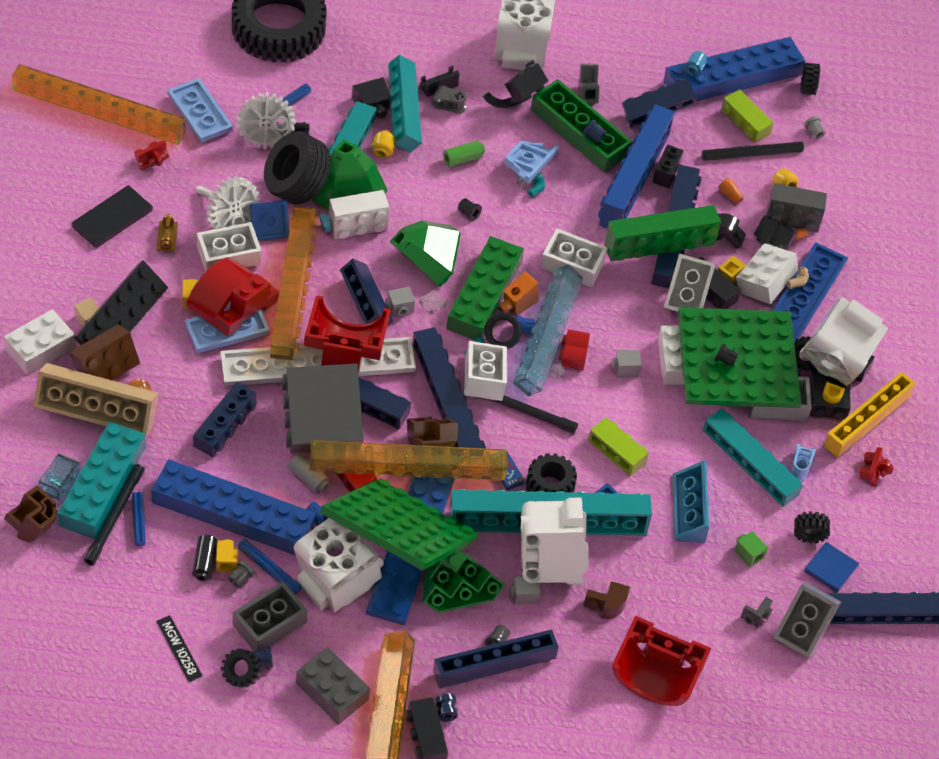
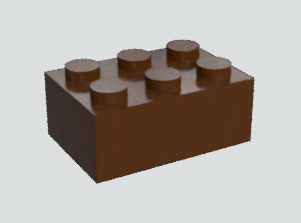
[70,325,140,380]

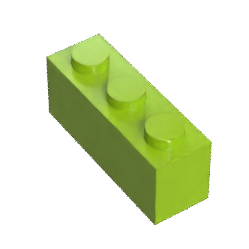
[721,90,774,143]
[588,417,649,477]

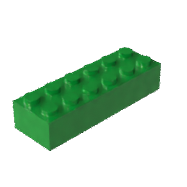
[530,79,633,172]
[604,205,721,262]
[446,236,524,340]

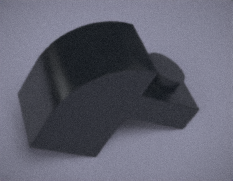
[716,213,746,249]

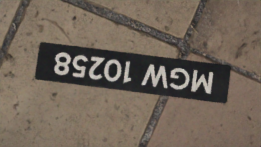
[156,615,203,682]

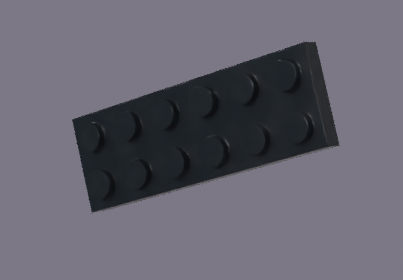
[73,260,169,345]

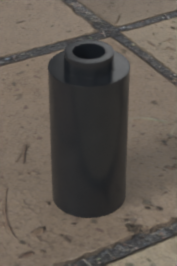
[192,535,217,581]

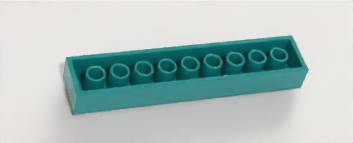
[449,489,652,536]

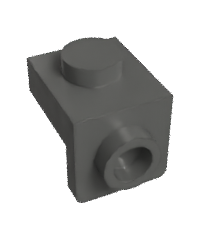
[741,597,773,628]

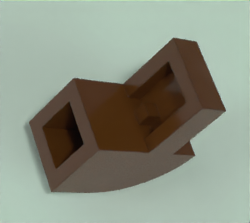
[583,581,630,619]

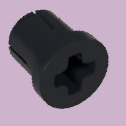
[458,198,482,221]
[714,343,739,367]

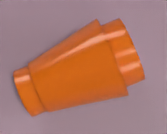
[718,178,744,205]

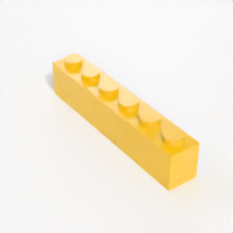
[823,372,916,458]

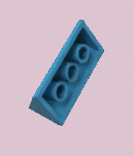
[673,460,709,543]

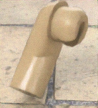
[787,267,809,289]

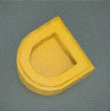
[823,382,845,404]

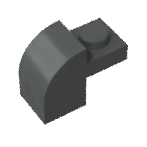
[578,63,600,103]

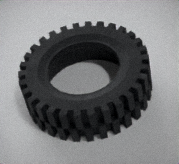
[232,0,327,63]

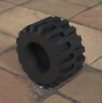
[526,453,577,493]

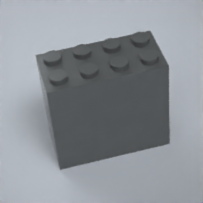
[281,364,363,453]

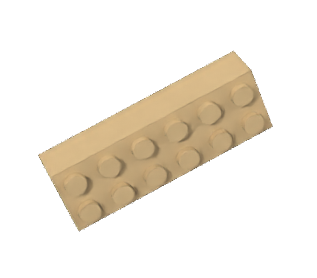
[33,363,159,436]

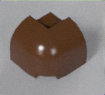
[407,416,458,455]
[4,486,57,542]

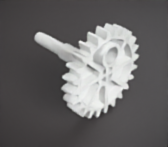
[236,92,296,150]
[196,176,260,229]

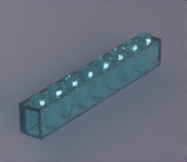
[513,265,583,397]

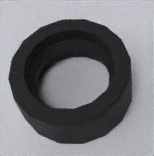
[484,313,522,349]

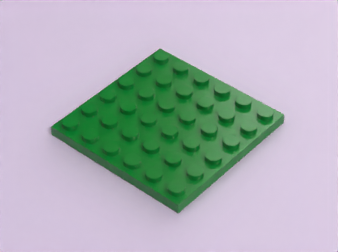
[678,307,801,408]
[320,479,479,571]

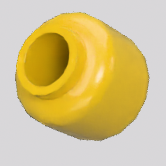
[371,131,396,158]
[772,168,799,187]

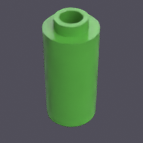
[443,140,485,167]

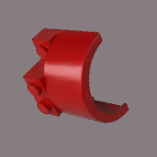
[186,258,280,337]
[304,295,391,373]
[612,615,711,706]

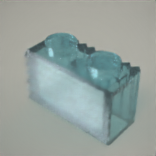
[38,453,81,501]

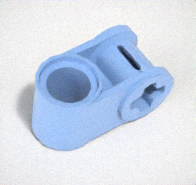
[790,443,816,481]

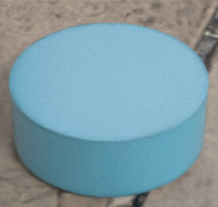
[319,214,332,233]

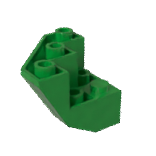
[312,139,388,210]
[389,220,461,287]
[422,550,506,613]

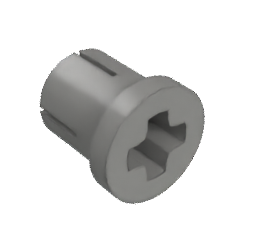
[804,116,826,139]

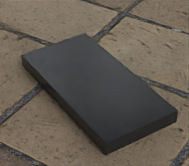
[71,185,153,248]

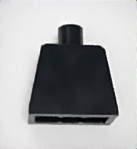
[352,77,390,119]

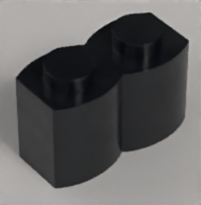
[753,215,798,251]

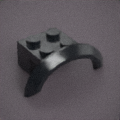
[482,60,549,109]

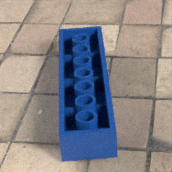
[663,37,805,101]
[598,104,675,228]
[151,459,316,556]

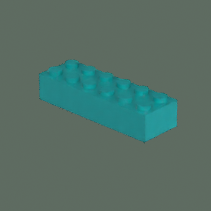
[58,421,146,539]

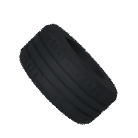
[264,131,331,205]

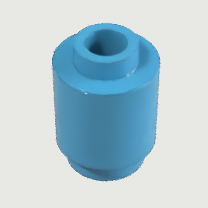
[685,51,707,76]

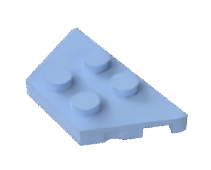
[504,141,560,184]

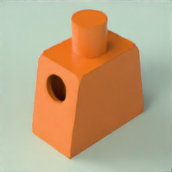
[498,271,539,315]

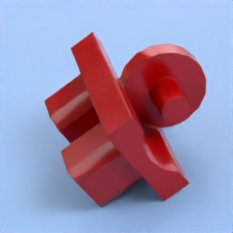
[134,140,169,171]
[859,447,894,487]

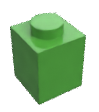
[734,531,768,567]

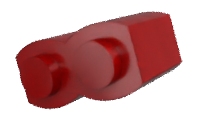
[559,329,590,370]

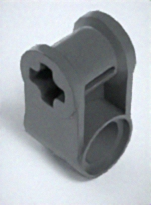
[431,86,467,114]

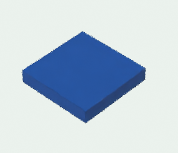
[249,200,290,240]
[804,542,859,592]

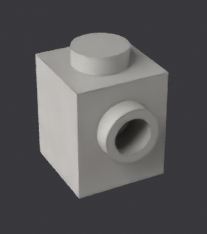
[385,286,415,317]
[612,349,641,377]
[509,575,541,605]

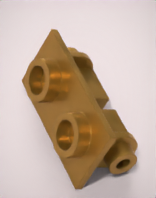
[156,214,178,252]

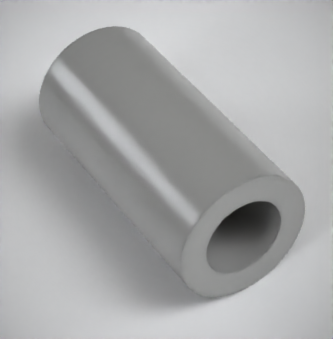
[288,454,330,493]

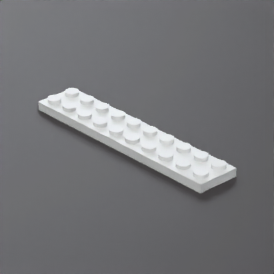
[220,337,416,387]

